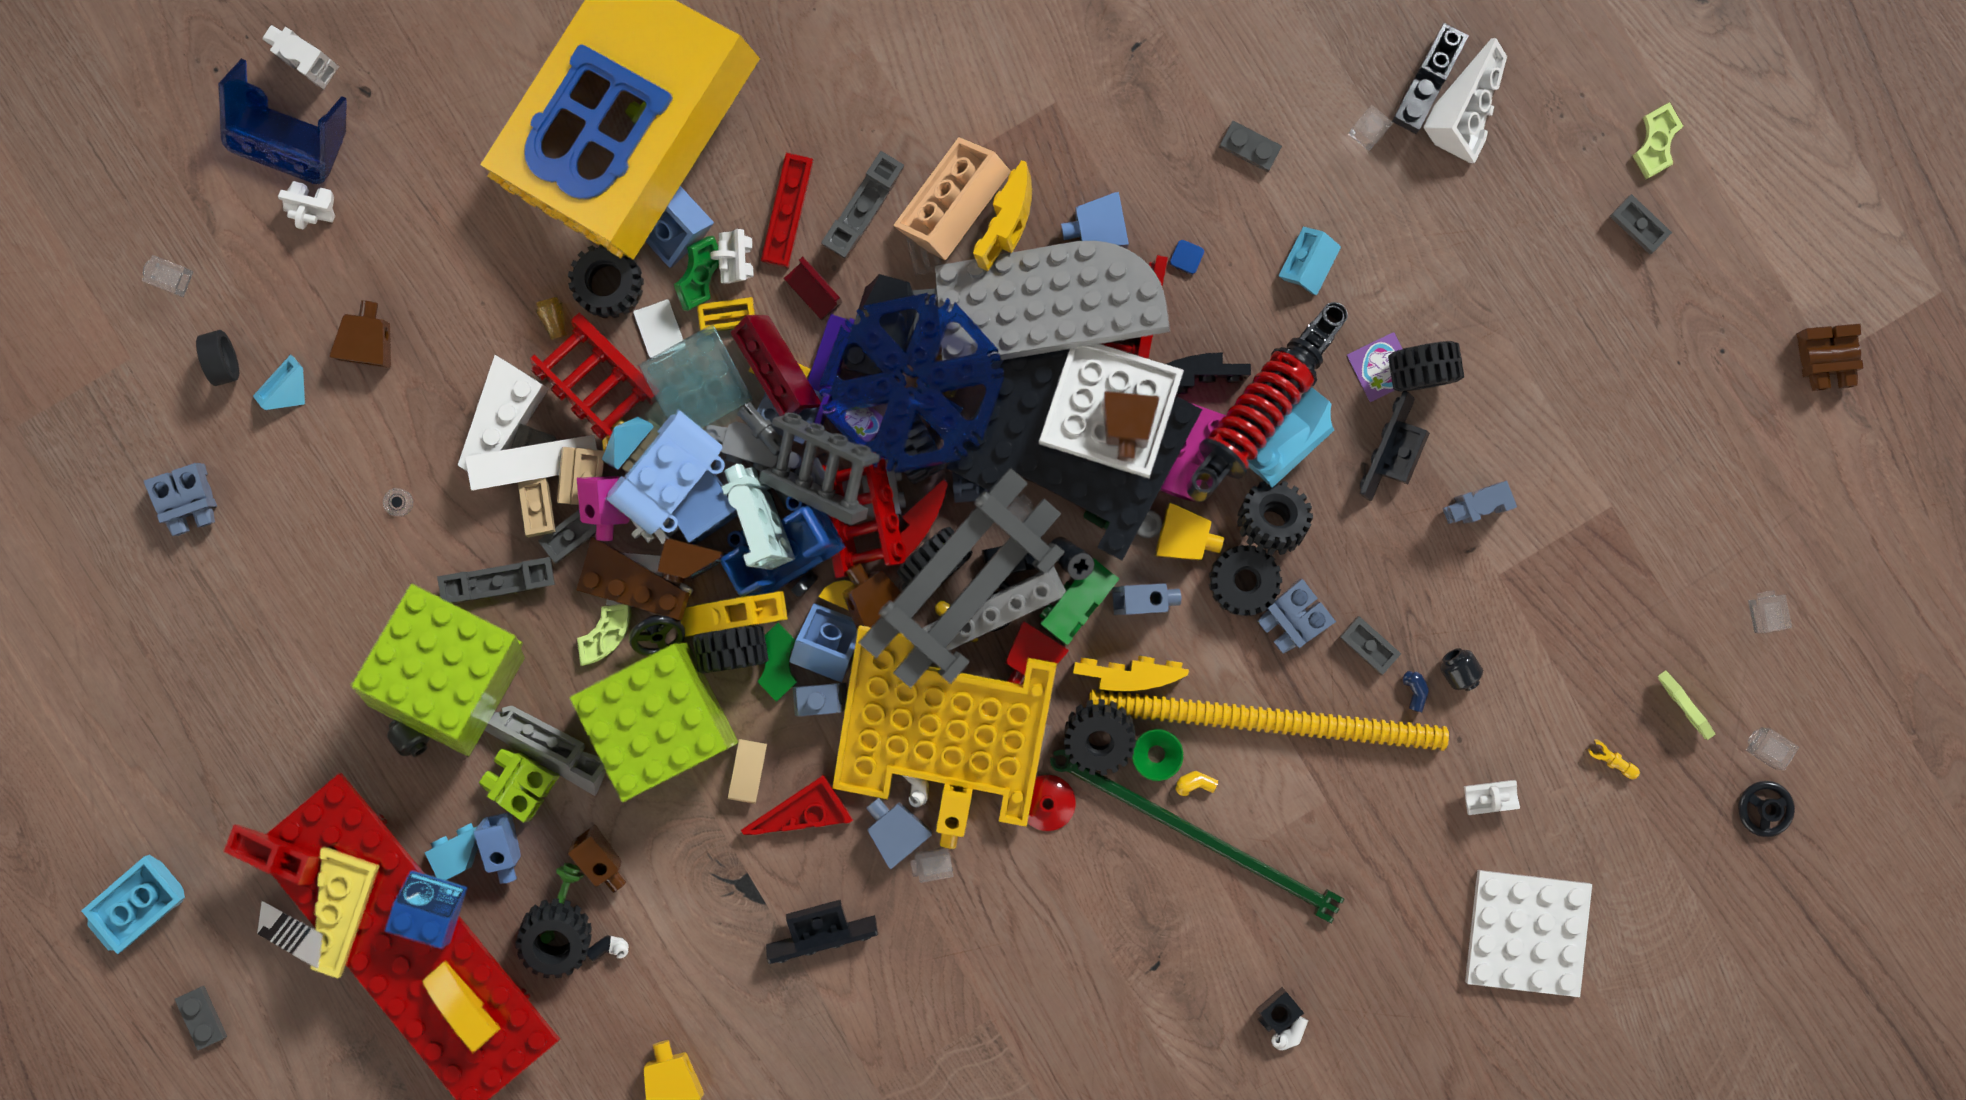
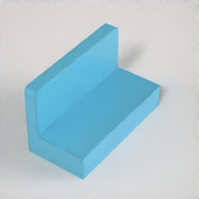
[1279,227,1341,295]

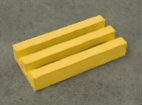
[697,297,755,333]

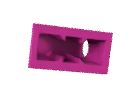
[577,476,630,541]

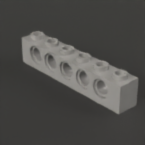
[914,565,1066,651]

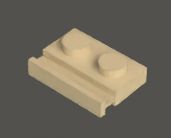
[557,447,604,505]

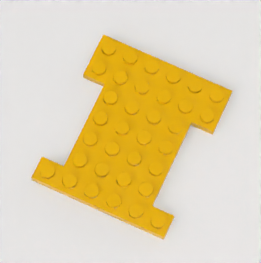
[832,626,1057,827]

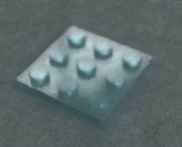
[638,325,753,428]

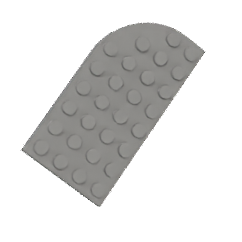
[935,241,1170,369]

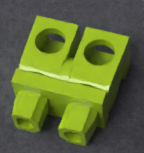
[479,749,560,823]

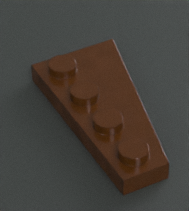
[576,536,690,620]

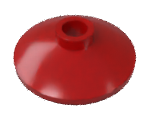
[1027,775,1076,831]

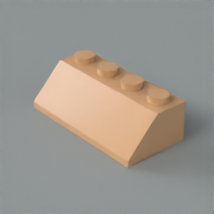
[893,137,1011,260]

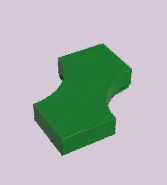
[673,236,719,311]
[757,622,797,702]

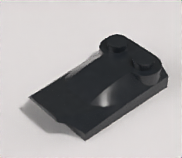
[841,274,920,384]

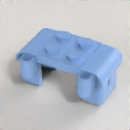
[605,409,725,534]

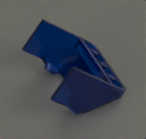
[218,59,347,184]

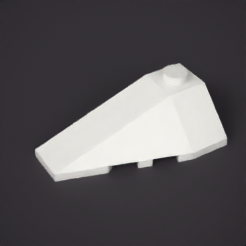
[1423,38,1507,163]

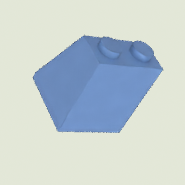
[671,470,738,545]

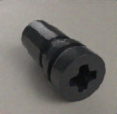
[1051,537,1094,580]

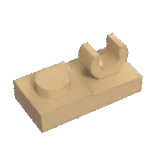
[518,477,556,538]

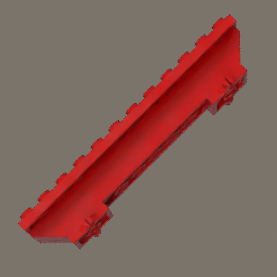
[267,773,560,1100]

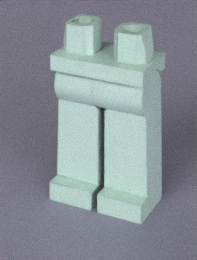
[722,464,795,570]

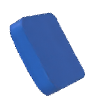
[1170,240,1204,274]

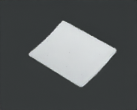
[634,299,685,358]

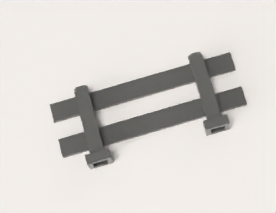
[858,468,1064,688]

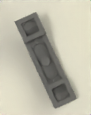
[821,151,904,258]
[437,557,555,603]

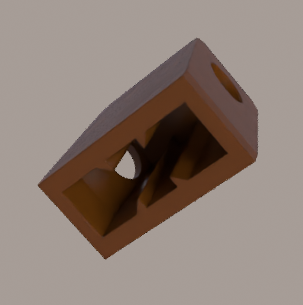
[330,300,391,368]
[1102,391,1159,462]
[843,563,902,631]
[568,824,626,893]

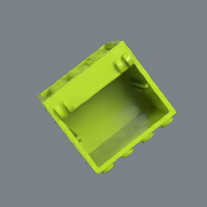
[351,584,525,757]
[570,643,738,802]

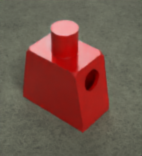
[1005,621,1069,685]

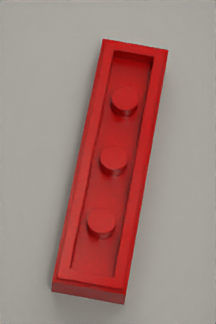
[761,152,814,268]

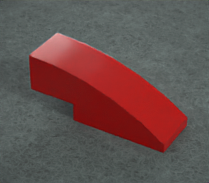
[900,479,948,559]
[223,824,322,885]

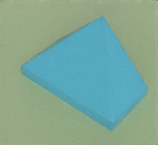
[253,354,305,410]
[602,417,654,469]

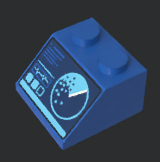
[385,870,468,948]

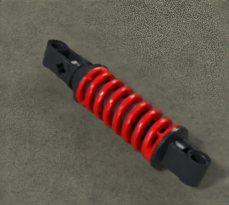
[1187,302,1348,501]

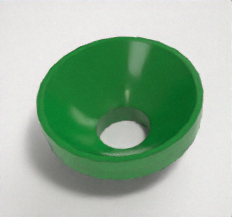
[1132,729,1184,781]

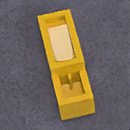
[422,961,500,1052]

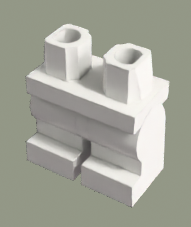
[263,25,339,89]

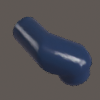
[1403,671,1429,713]

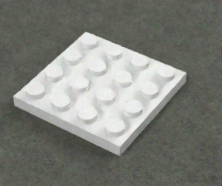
[1039,344,1184,478]
[1465,870,1592,997]

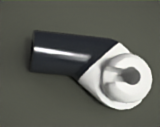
[587,935,629,962]

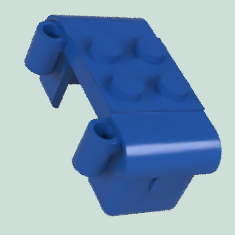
[721,496,846,597]

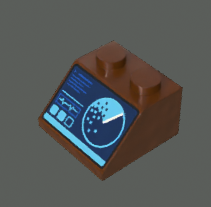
[657,538,726,583]

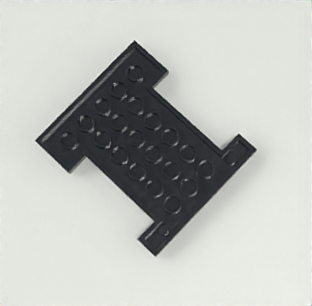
[947,349,1202,561]

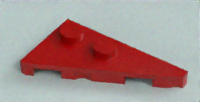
[741,775,854,835]

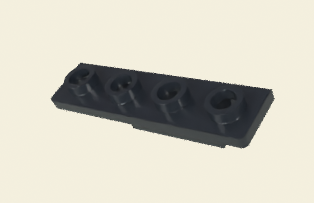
[1360,391,1430,501]
[766,899,878,964]

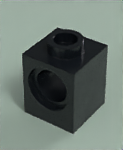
[1257,987,1304,1035]

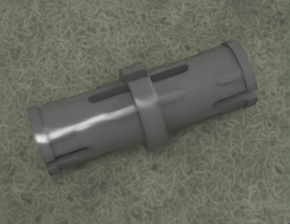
[737,402,782,456]

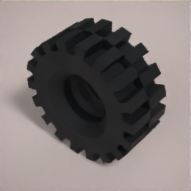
[1237,481,1313,555]
[1209,545,1282,616]
[1064,699,1136,775]

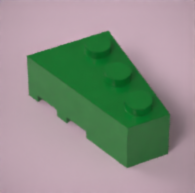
[1039,558,1119,645]

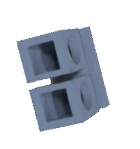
[144,463,217,536]
[1443,481,1517,524]
[1257,578,1336,653]

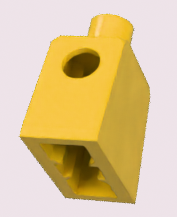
[1154,503,1224,560]
[936,784,973,849]
[644,1040,704,1100]

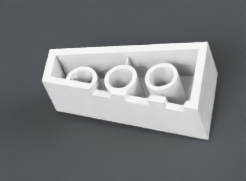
[458,355,549,472]

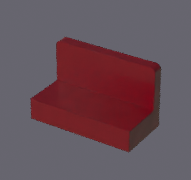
[784,256,842,321]

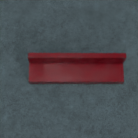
[730,315,821,416]

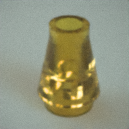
[535,297,566,340]

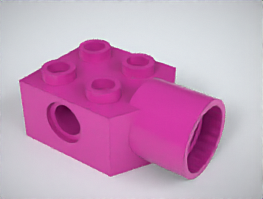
[1160,403,1230,502]

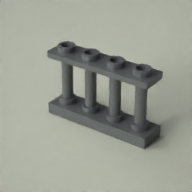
[759,413,880,525]

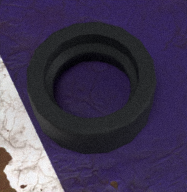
[196,330,239,386]

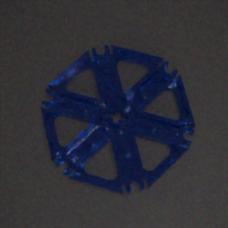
[819,293,1004,473]

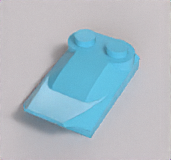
[1247,387,1334,488]
[81,855,185,954]

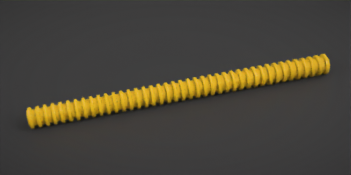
[1089,689,1449,751]

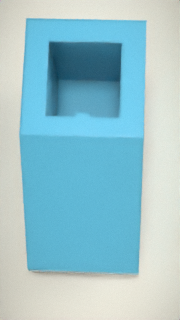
[425,823,478,880]

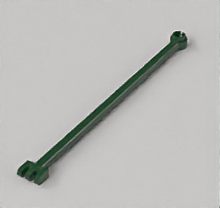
[1050,749,1345,924]

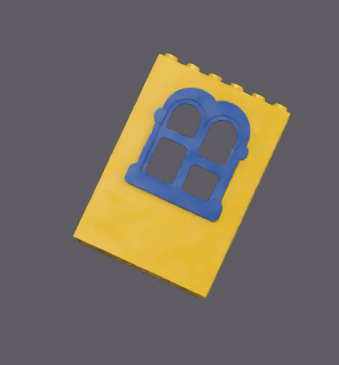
[480,0,760,260]

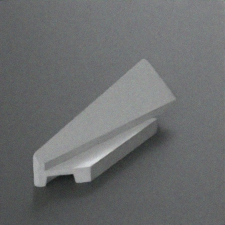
[484,705,606,796]

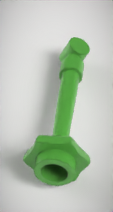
[540,863,584,944]

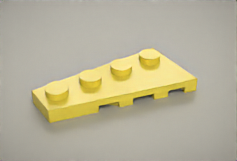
[310,847,379,978]

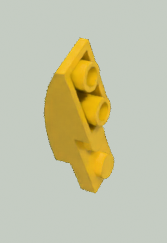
[973,160,1032,271]
[681,591,788,637]
[1072,655,1189,691]

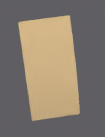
[728,739,767,804]

